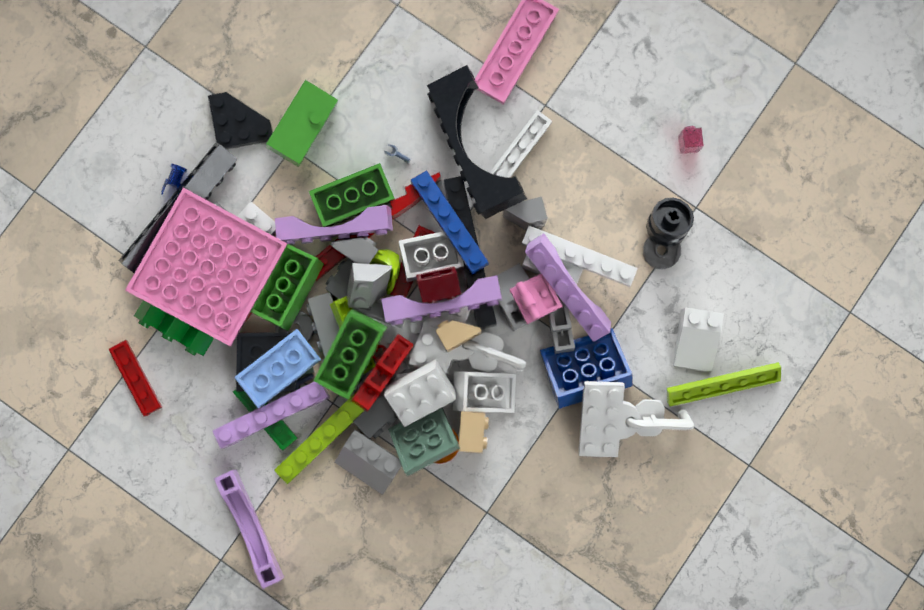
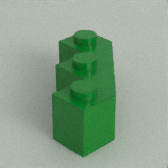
[134,300,214,356]

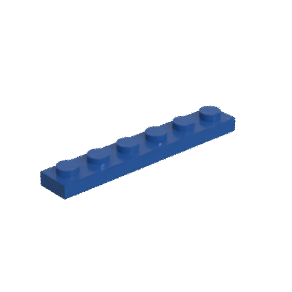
[411,170,489,274]

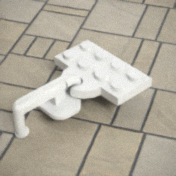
[408,298,526,374]
[578,381,694,457]

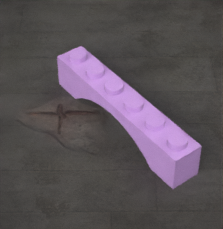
[275,205,393,245]
[525,233,611,342]
[381,275,502,326]
[213,382,330,449]
[214,470,284,589]

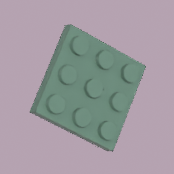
[388,407,460,476]

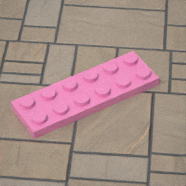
[475,0,559,105]

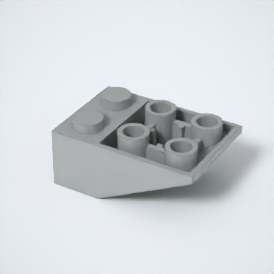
[497,263,529,331]

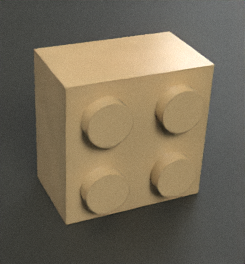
[458,411,489,453]

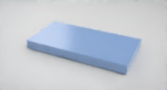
[234,329,321,408]

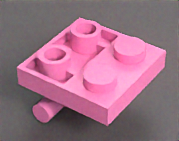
[509,274,562,325]

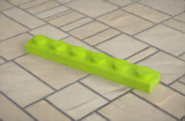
[666,362,781,407]
[274,391,365,484]

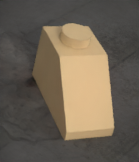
[436,320,482,352]

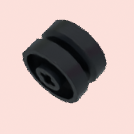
[646,197,694,247]

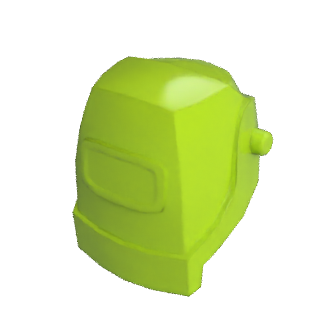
[369,249,401,295]

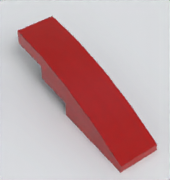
[390,172,441,220]
[351,334,414,412]

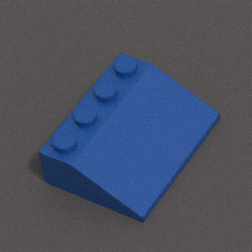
[540,328,633,409]

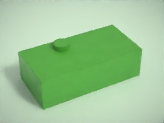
[266,80,338,167]
[309,163,395,227]
[250,244,324,332]
[313,309,388,399]

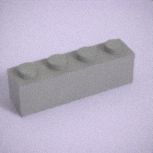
[306,292,340,362]

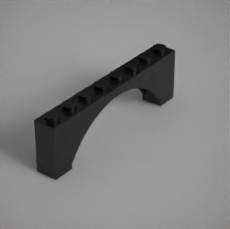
[427,65,527,219]

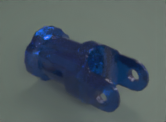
[161,164,187,195]

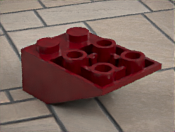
[416,266,461,304]

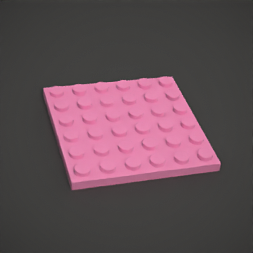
[125,188,288,346]

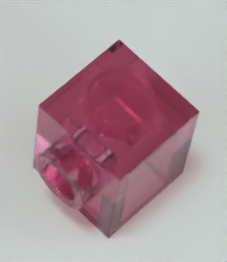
[678,126,704,154]

